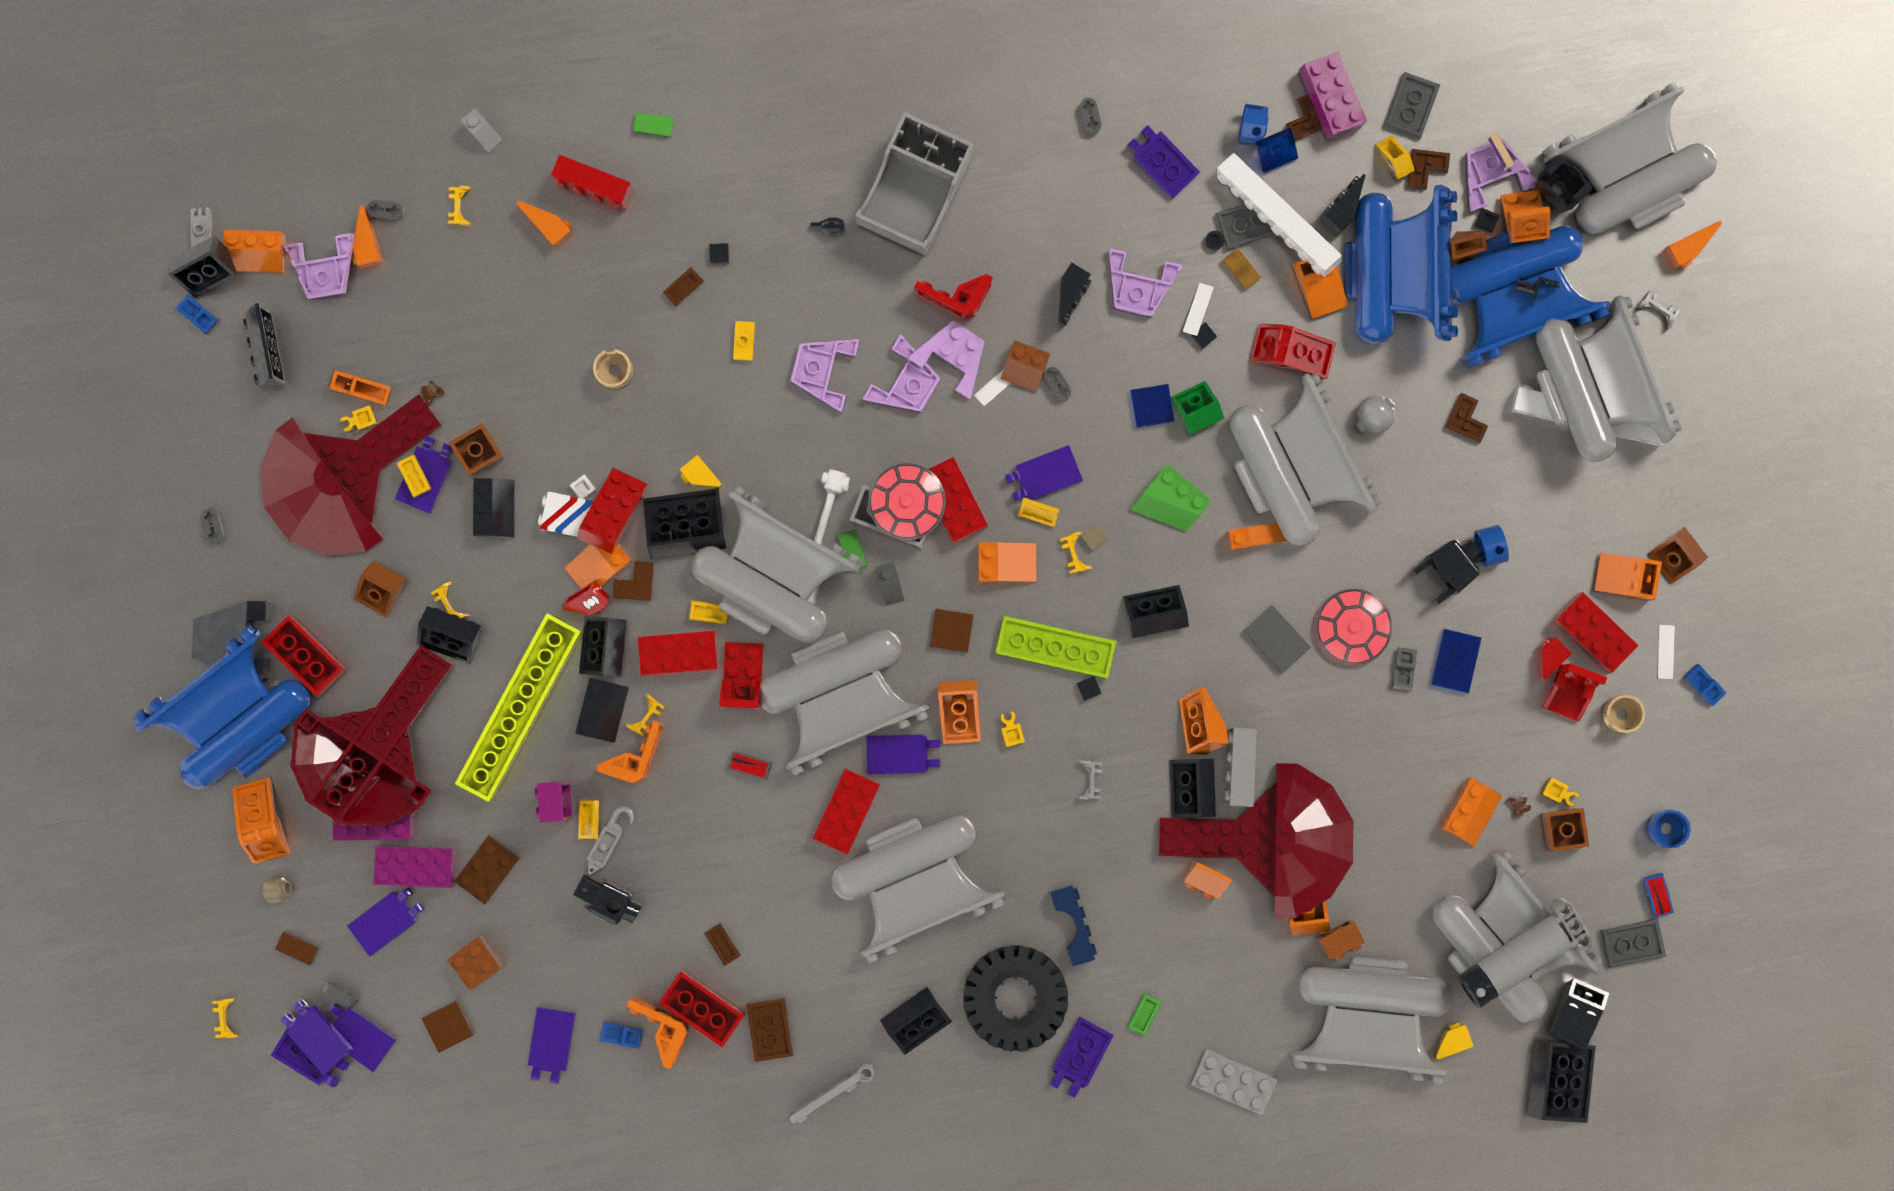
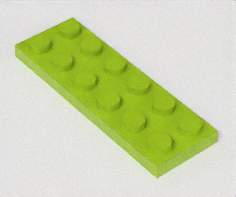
[995,616,1116,679]

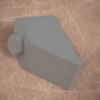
[460,108,503,153]

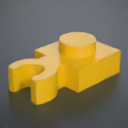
[340,405,377,432]
[1001,711,1025,747]
[1542,777,1579,807]

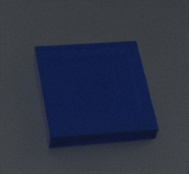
[1255,127,1298,173]
[1130,384,1174,428]

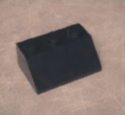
[168,236,237,298]
[473,478,515,537]
[1123,585,1189,638]
[416,606,481,664]
[579,617,626,677]
[575,677,629,743]
[1170,759,1216,818]
[880,987,952,1055]

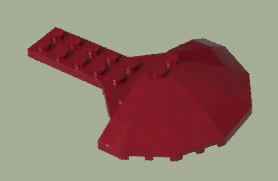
[260,394,442,556]
[290,645,453,827]
[1159,763,1354,918]

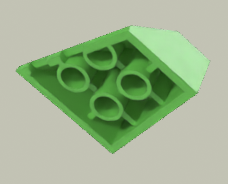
[1130,464,1212,531]

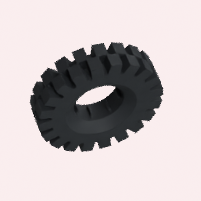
[963,945,1068,1052]

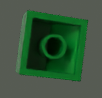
[1171,381,1225,435]

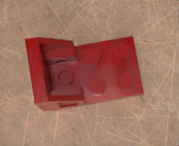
[914,274,993,320]
[1250,324,1337,379]
[719,642,764,709]
[1542,663,1608,722]

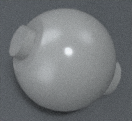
[1355,395,1396,434]

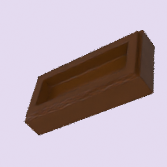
[663,267,704,307]
[704,923,741,966]
[275,931,319,966]

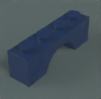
[1050,885,1097,966]

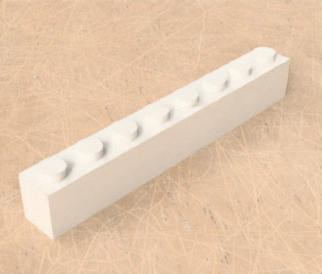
[1217,153,1342,277]
[1511,385,1664,447]

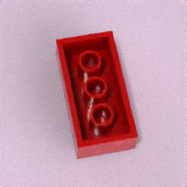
[551,154,634,211]
[928,457,988,544]
[577,468,647,554]
[1552,592,1639,674]
[261,615,347,697]
[638,631,719,676]
[813,768,881,855]
[658,970,746,1047]

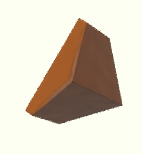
[1449,231,1487,265]

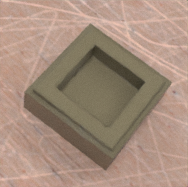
[1081,525,1108,551]

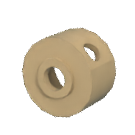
[593,349,633,389]
[1602,695,1646,733]

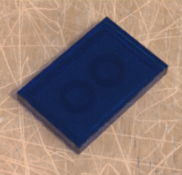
[1431,629,1482,694]

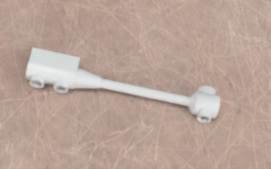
[799,469,851,604]

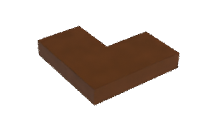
[1286,94,1323,142]
[1407,149,1450,190]
[1445,392,1488,444]
[613,561,654,601]

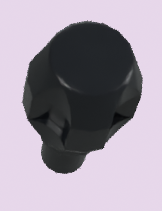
[810,217,845,235]

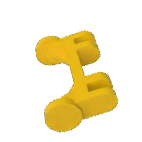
[448,186,471,226]
[1059,531,1092,574]
[431,582,468,619]
[625,694,665,737]
[212,998,238,1038]

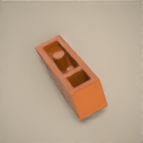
[516,200,573,249]
[351,205,383,269]
[1665,220,1722,269]
[1227,523,1287,551]

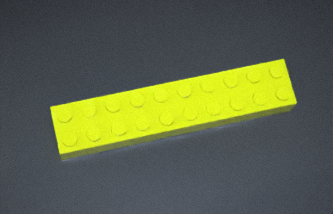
[455,613,583,802]

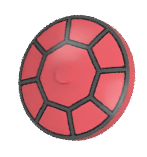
[868,463,946,540]
[1315,589,1392,665]

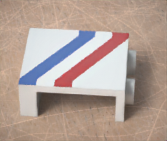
[538,491,594,537]

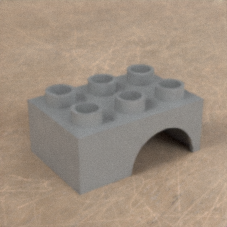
[855,112,974,256]

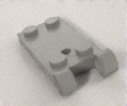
[789,1063,875,1124]

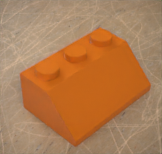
[223,229,286,273]
[1441,778,1502,847]

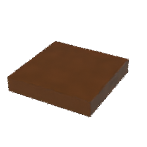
[930,609,974,653]
[421,1001,474,1053]

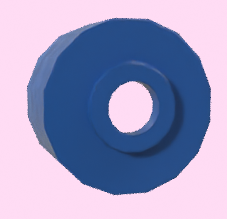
[1239,103,1269,145]
[1474,525,1509,567]
[1647,809,1691,848]

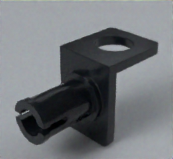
[1515,277,1561,305]

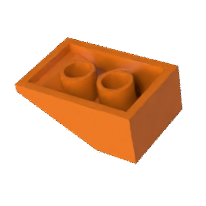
[979,542,1036,582]
[565,543,633,588]
[938,680,981,744]
[1179,687,1229,755]
[1183,860,1232,900]
[1289,901,1330,936]

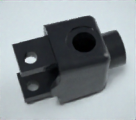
[1534,156,1592,213]
[1411,540,1484,605]
[573,874,642,925]

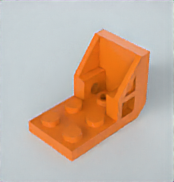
[1501,190,1550,243]
[596,720,664,783]
[232,777,290,864]
[626,997,689,1069]

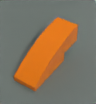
[327,370,391,406]

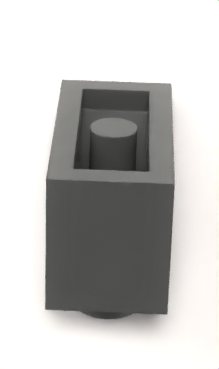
[875,562,904,605]

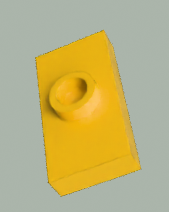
[733,321,755,361]
[397,454,431,498]
[1018,498,1060,527]
[689,601,729,625]
[578,800,599,840]

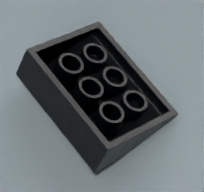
[243,303,285,390]
[643,488,726,559]
[1527,1039,1596,1123]

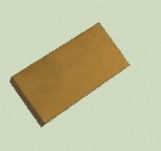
[1222,248,1261,290]

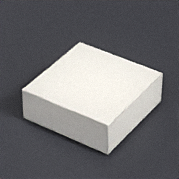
[569,474,596,499]

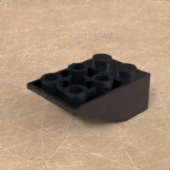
[1320,173,1366,237]
[1058,262,1092,328]
[1549,978,1609,1051]

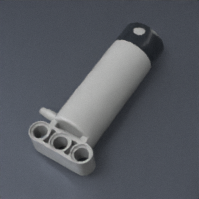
[1457,898,1593,1008]

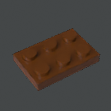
[454,835,520,905]
[746,998,793,1062]

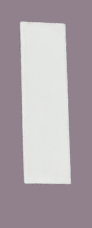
[1183,283,1214,336]
[974,369,1010,406]
[1658,625,1675,679]

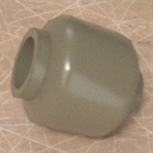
[261,877,291,903]

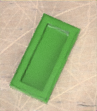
[634,112,674,137]
[838,529,867,572]
[1128,993,1162,1036]

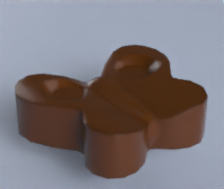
[420,381,444,405]
[1507,795,1531,818]

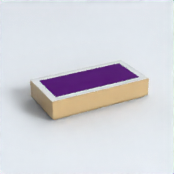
[1487,131,1514,171]

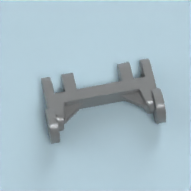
[1637,291,1680,330]
[1078,761,1102,799]

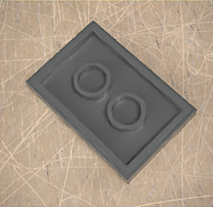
[1385,72,1440,139]
[1216,204,1276,250]
[1244,605,1311,673]
[1600,918,1666,968]

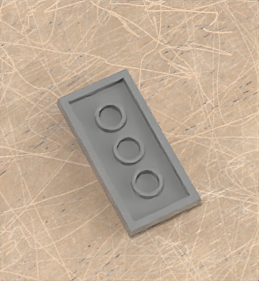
[1191,1049,1277,1116]

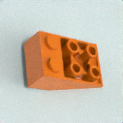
[1293,260,1348,319]
[1594,553,1662,601]

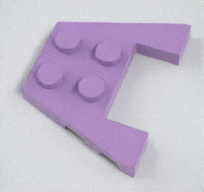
[1466,138,1536,212]
[284,233,354,299]
[1109,248,1182,317]
[907,320,985,399]
[863,335,941,412]
[791,339,860,412]

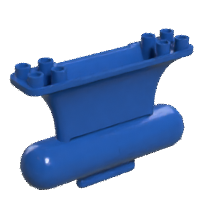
[1344,185,1458,345]
[1451,226,1611,368]
[132,625,311,789]

